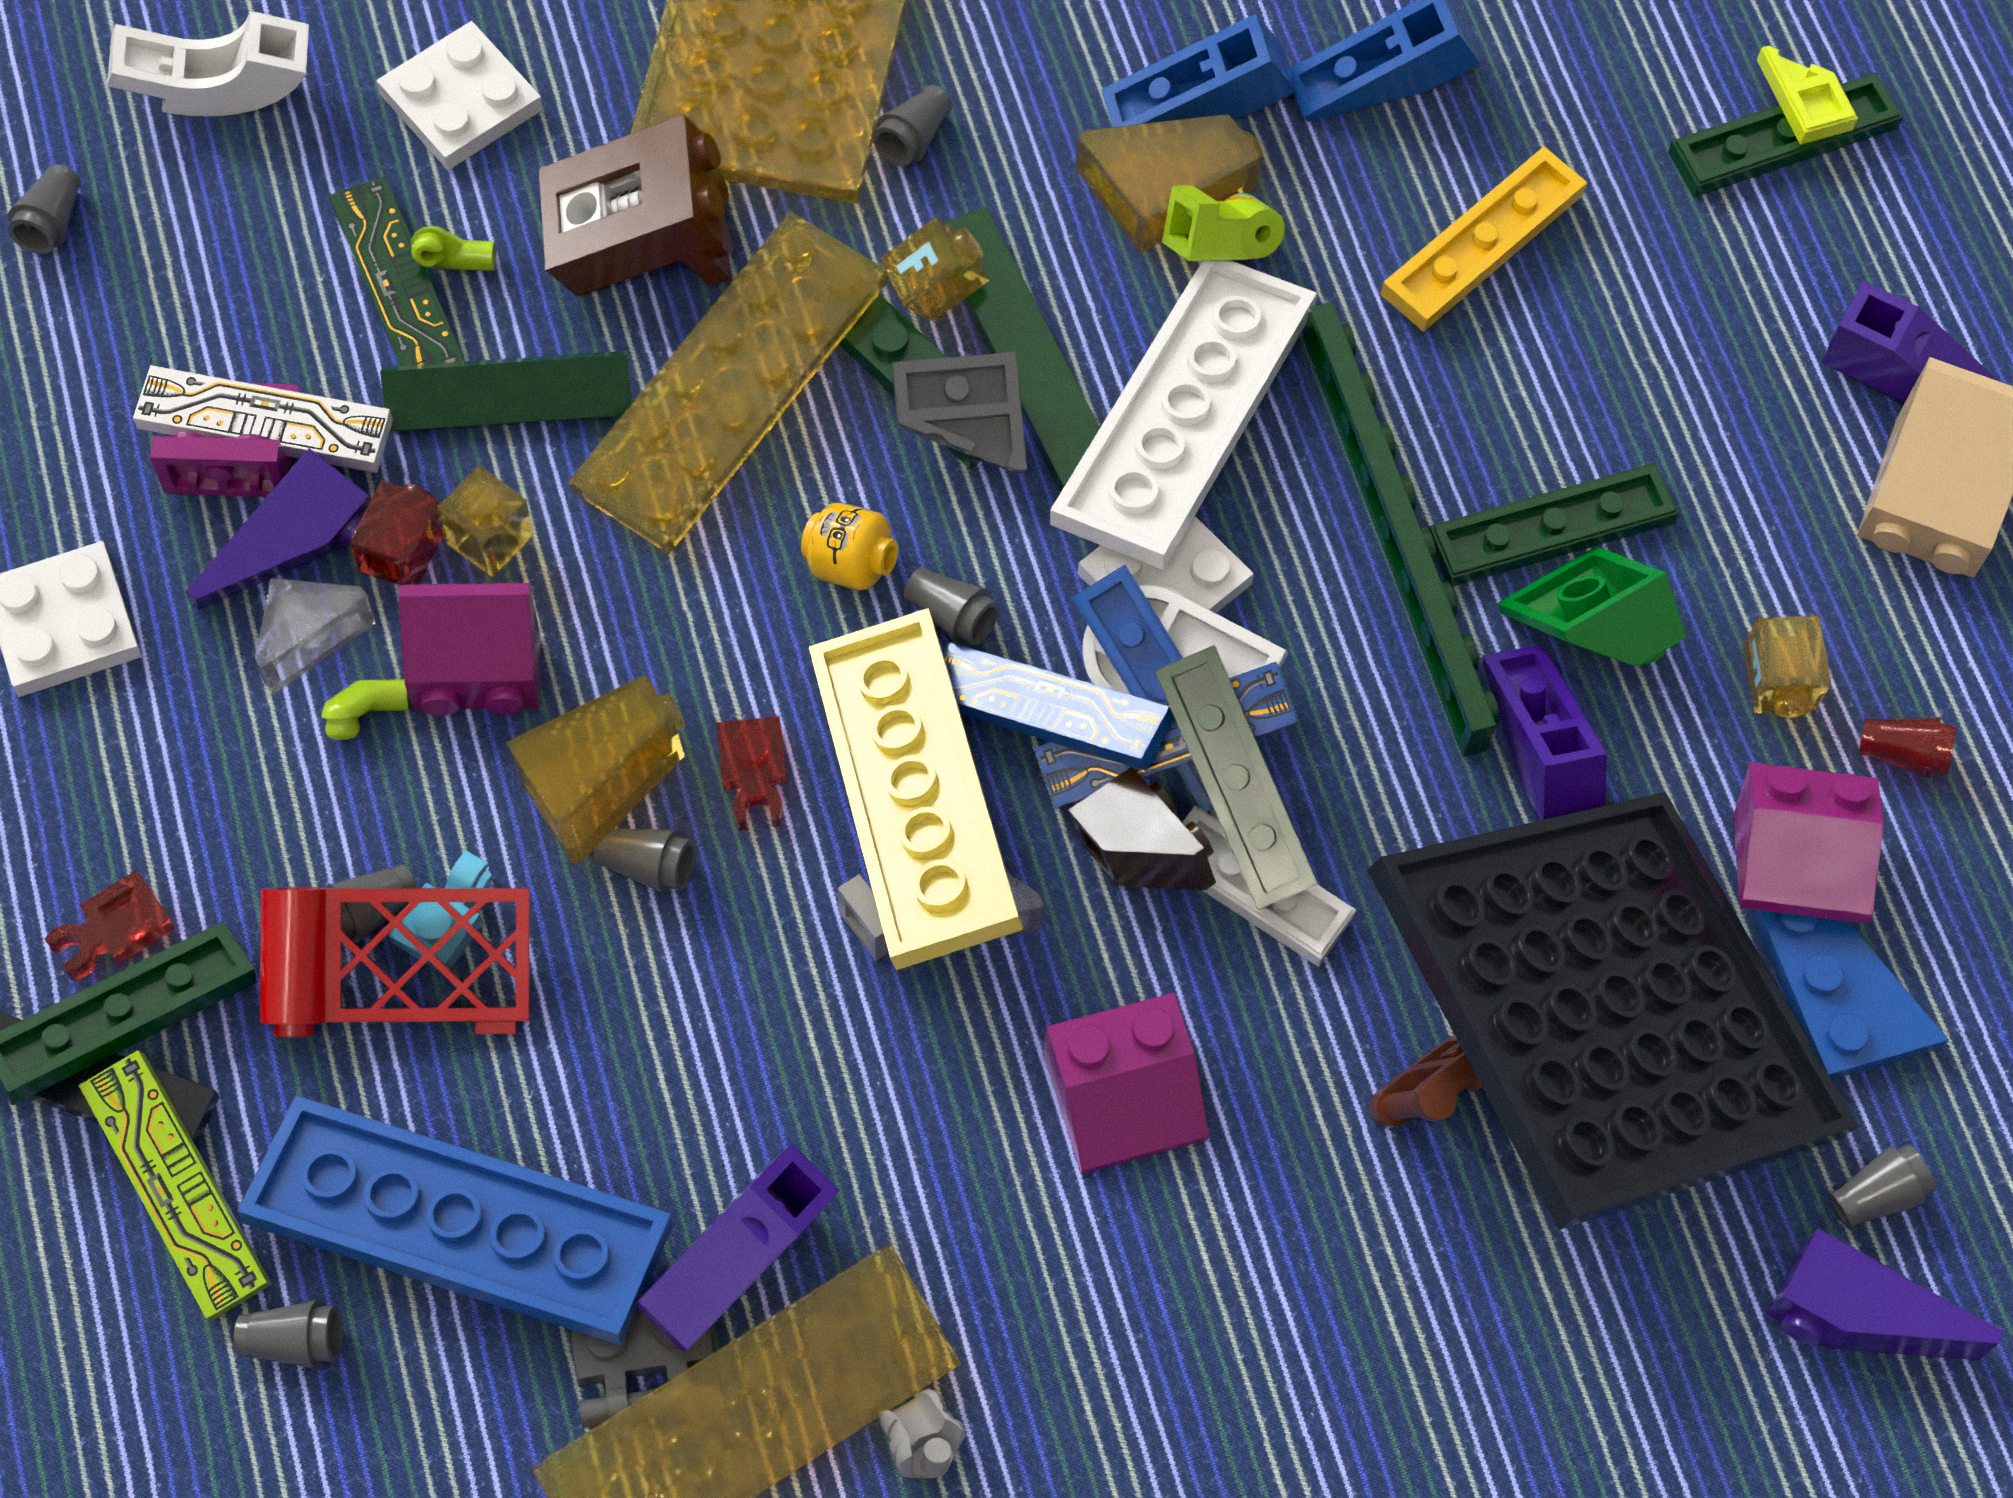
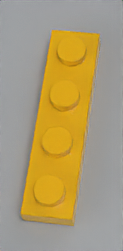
[1380,146,1587,332]

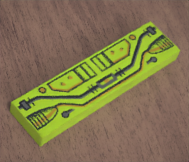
[79,1050,272,1321]

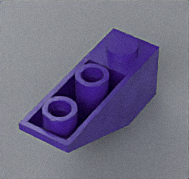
[1821,280,2000,403]
[635,1143,840,1353]

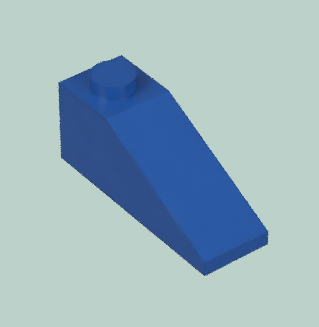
[1290,0,1481,122]
[1101,14,1297,142]

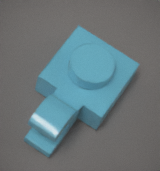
[388,850,493,972]

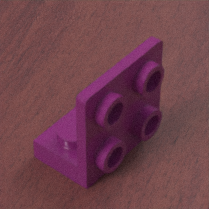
[150,383,300,497]

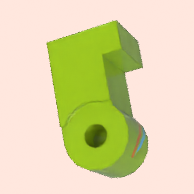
[1162,185,1285,261]

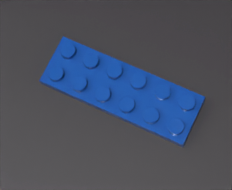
[237,1095,673,1346]

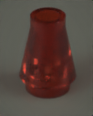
[1858,717,1956,779]

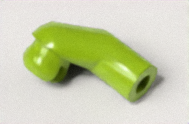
[411,225,497,271]
[321,679,411,740]

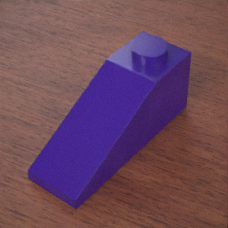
[186,448,371,609]
[1483,644,1607,820]
[1767,1228,2004,1361]

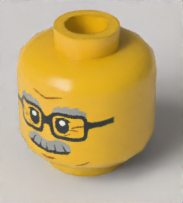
[801,503,899,591]

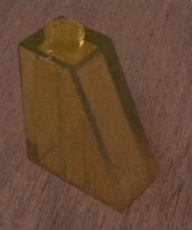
[1075,114,1262,253]
[506,675,685,864]

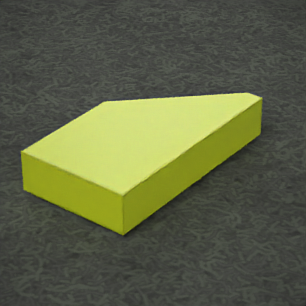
[1757,46,1858,145]

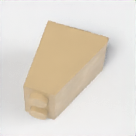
[1857,357,2013,578]

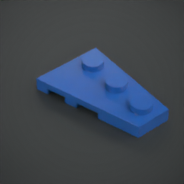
[1749,909,1949,1080]

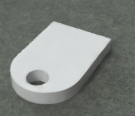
[1083,585,1288,695]

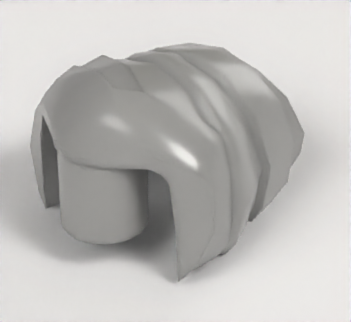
[878,1388,965,1479]

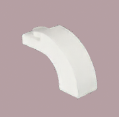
[107,11,309,116]

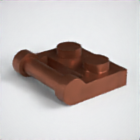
[1369,1035,1482,1127]

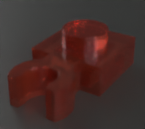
[716,716,787,830]
[45,870,175,981]

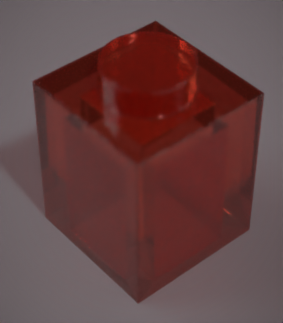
[350,480,446,585]

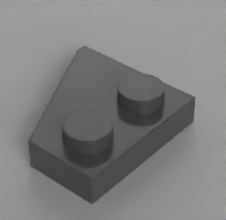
[892,352,1027,473]

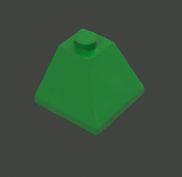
[1497,546,1687,667]

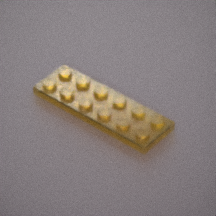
[568,211,889,555]
[530,1245,961,1498]

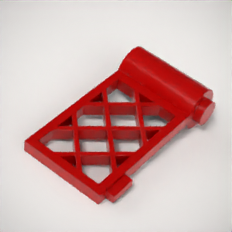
[260,887,530,1037]

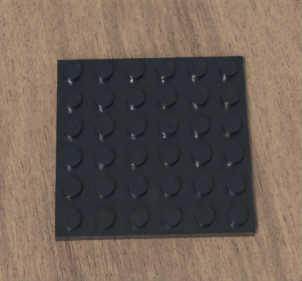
[1367,792,1858,1230]

